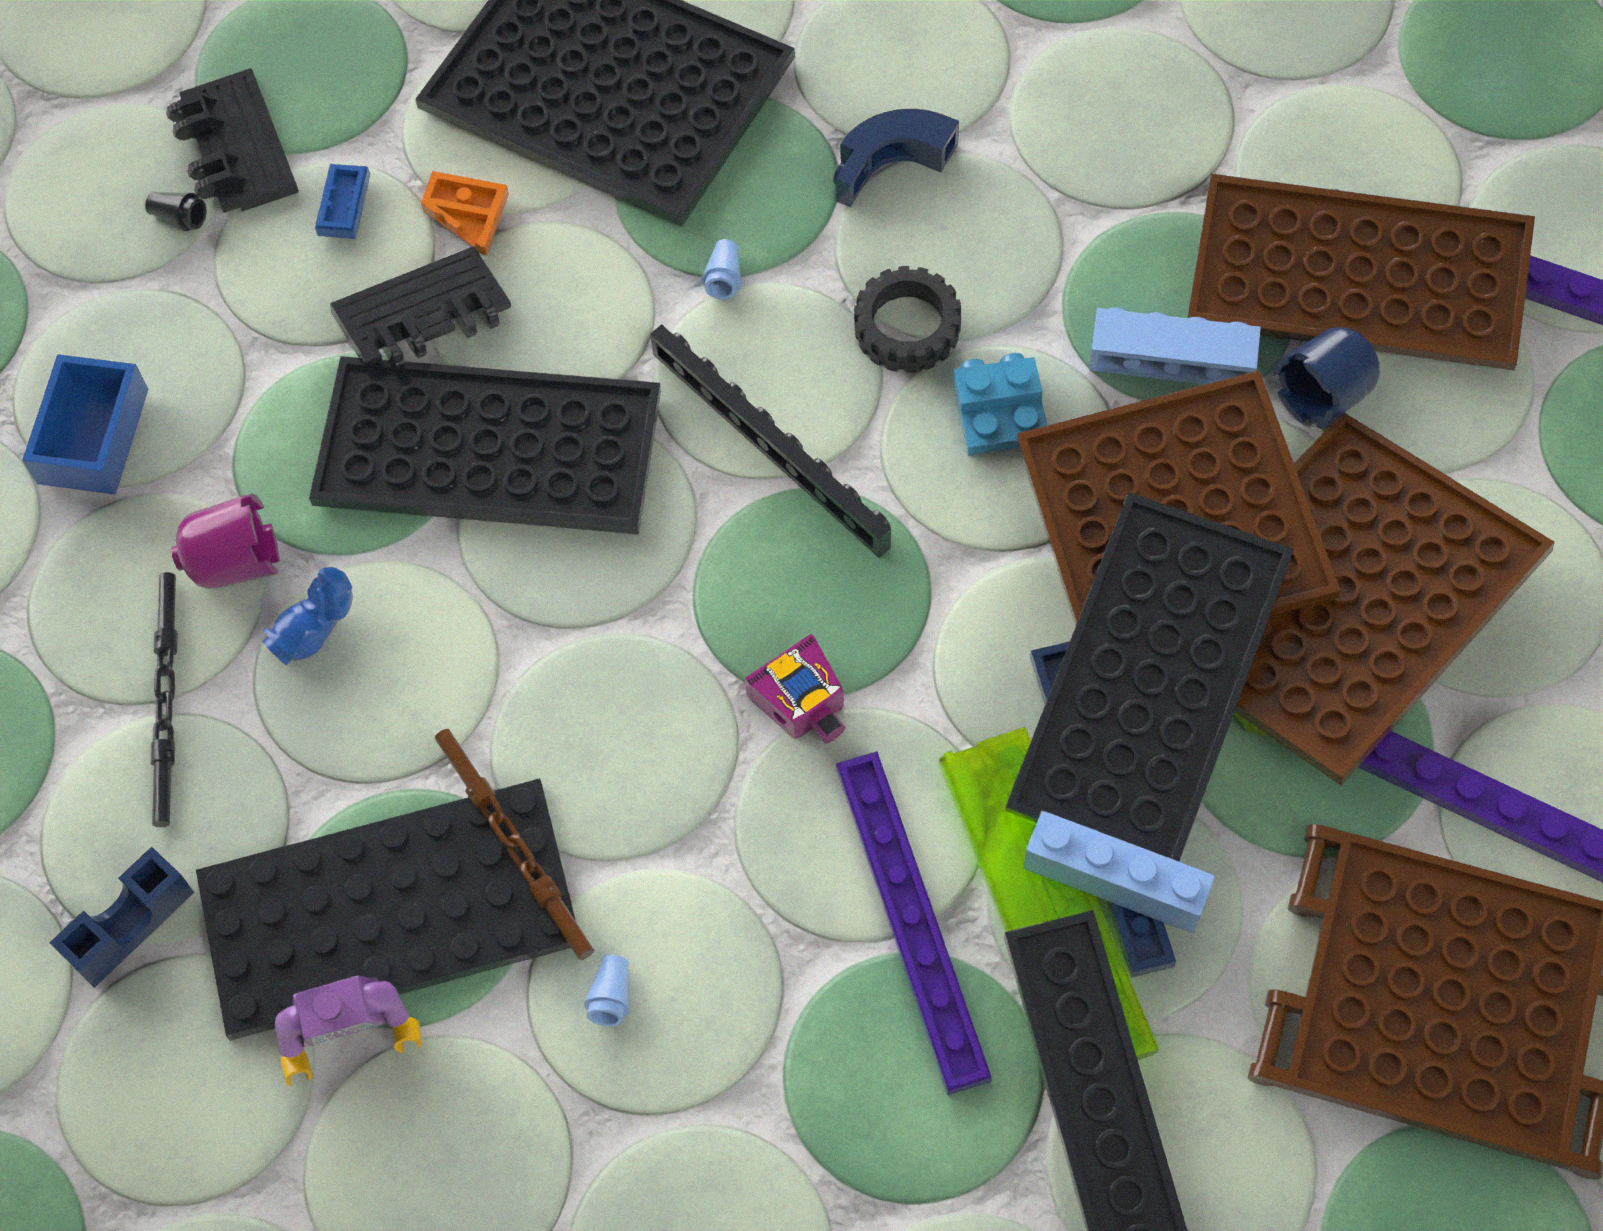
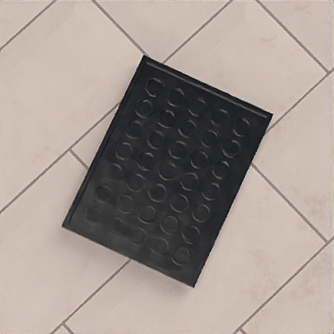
[415,0,795,226]

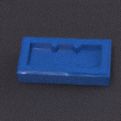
[315,163,370,239]

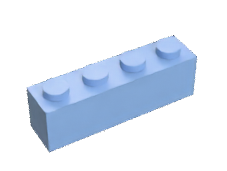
[1089,308,1261,384]
[1023,811,1215,934]

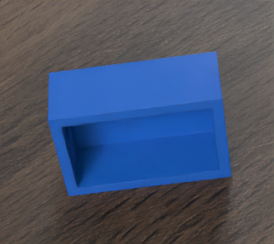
[22,354,149,495]

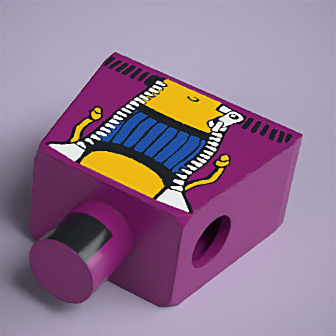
[745,633,845,743]

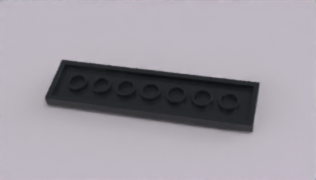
[1003,910,1188,1231]

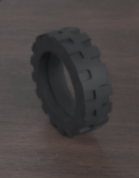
[854,266,961,373]

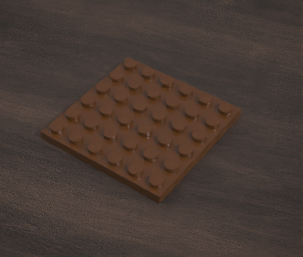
[1017,370,1341,626]

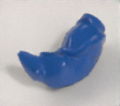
[262,567,353,665]

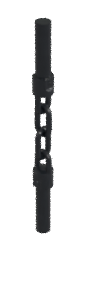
[150,572,178,827]

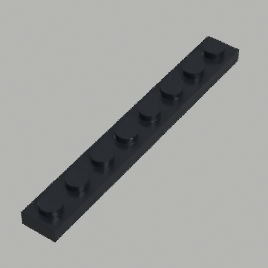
[650,324,891,558]

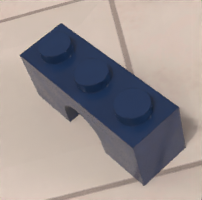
[49,847,195,988]

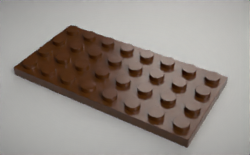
[1187,174,1535,370]

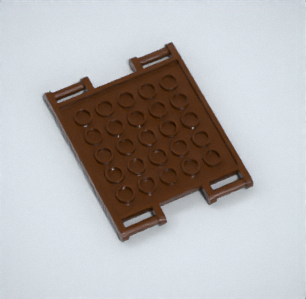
[1248,824,1603,1180]

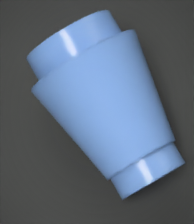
[702,239,741,299]
[584,954,629,1026]

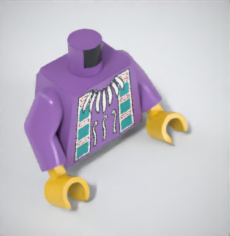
[275,976,422,1086]

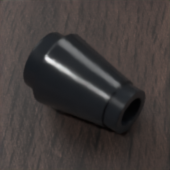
[145,192,207,231]

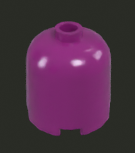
[171,493,280,589]

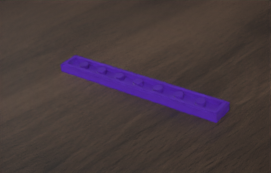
[836,751,992,1095]

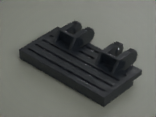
[166,68,299,213]
[330,246,511,368]

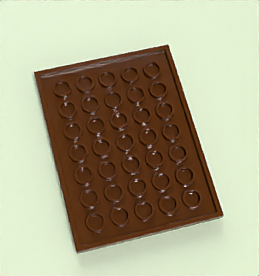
[1235,413,1555,786]

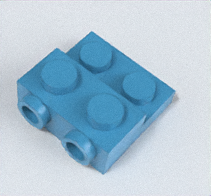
[953,353,1047,456]

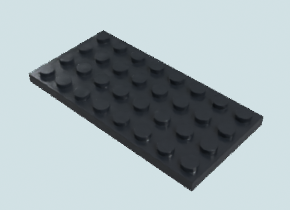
[309,356,661,534]
[1005,492,1294,862]
[196,778,576,1041]

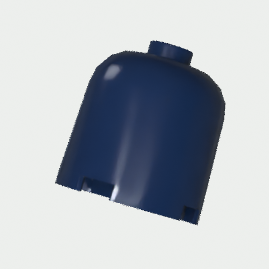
[1273,327,1380,429]

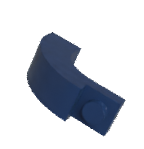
[833,109,959,207]

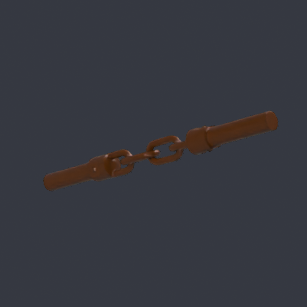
[435,729,595,960]

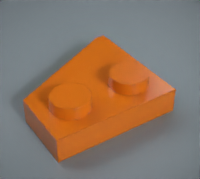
[421,171,509,255]

